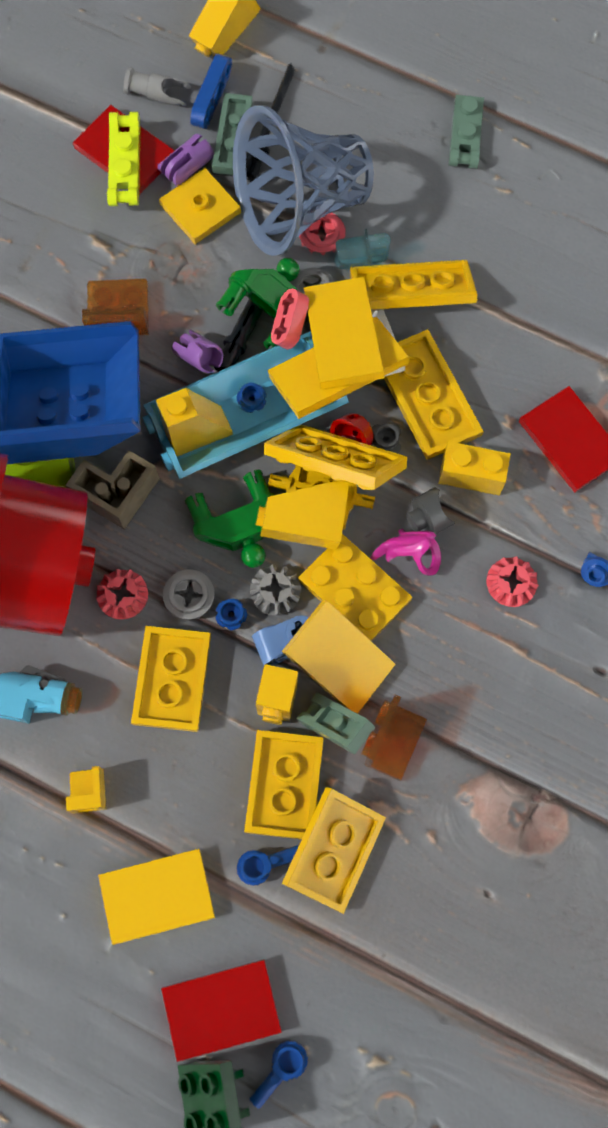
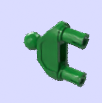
[216,258,300,349]
[184,469,275,568]

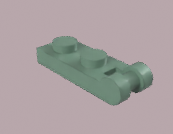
[448,95,484,169]
[296,693,375,755]

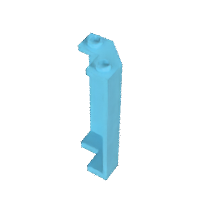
[142,331,349,479]

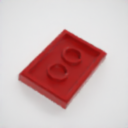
[73,105,175,195]
[518,386,608,493]
[161,959,282,1062]

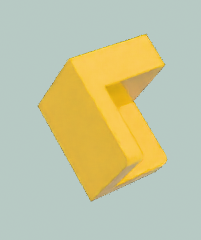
[66,766,106,813]

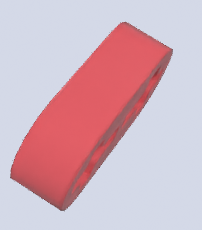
[271,288,309,350]

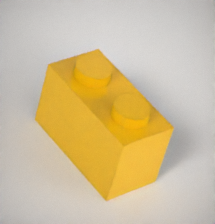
[438,441,511,495]
[256,664,298,725]

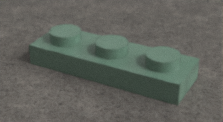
[212,93,253,175]

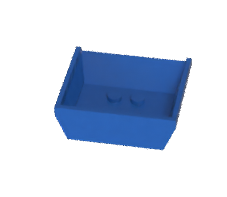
[0,321,140,464]

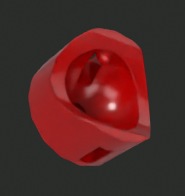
[330,413,373,445]

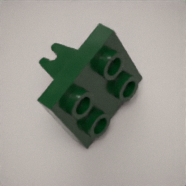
[177,1060,250,1128]

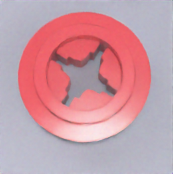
[299,213,346,256]
[486,556,539,607]
[96,569,148,620]

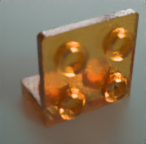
[82,279,149,336]
[361,694,427,781]

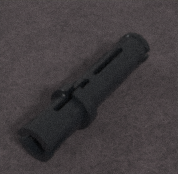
[214,299,263,372]

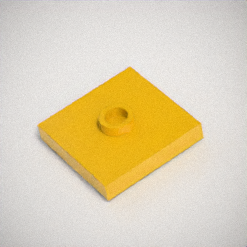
[159,168,241,245]

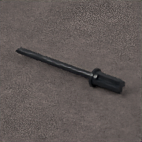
[246,63,295,183]

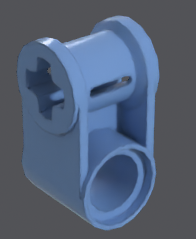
[252,615,308,666]

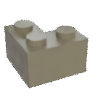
[65,450,159,529]

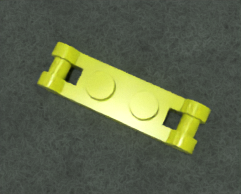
[107,112,140,206]

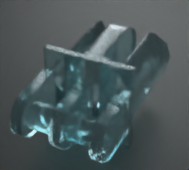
[335,229,391,269]

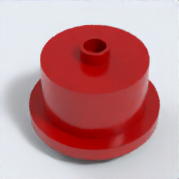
[0,453,96,636]

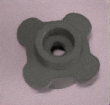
[371,424,401,454]

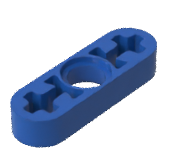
[190,54,232,129]

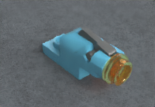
[0,665,83,724]

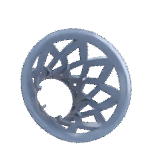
[233,105,374,256]

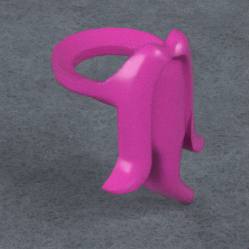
[370,528,441,576]

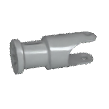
[123,67,191,107]

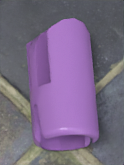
[157,134,214,187]
[172,330,224,373]

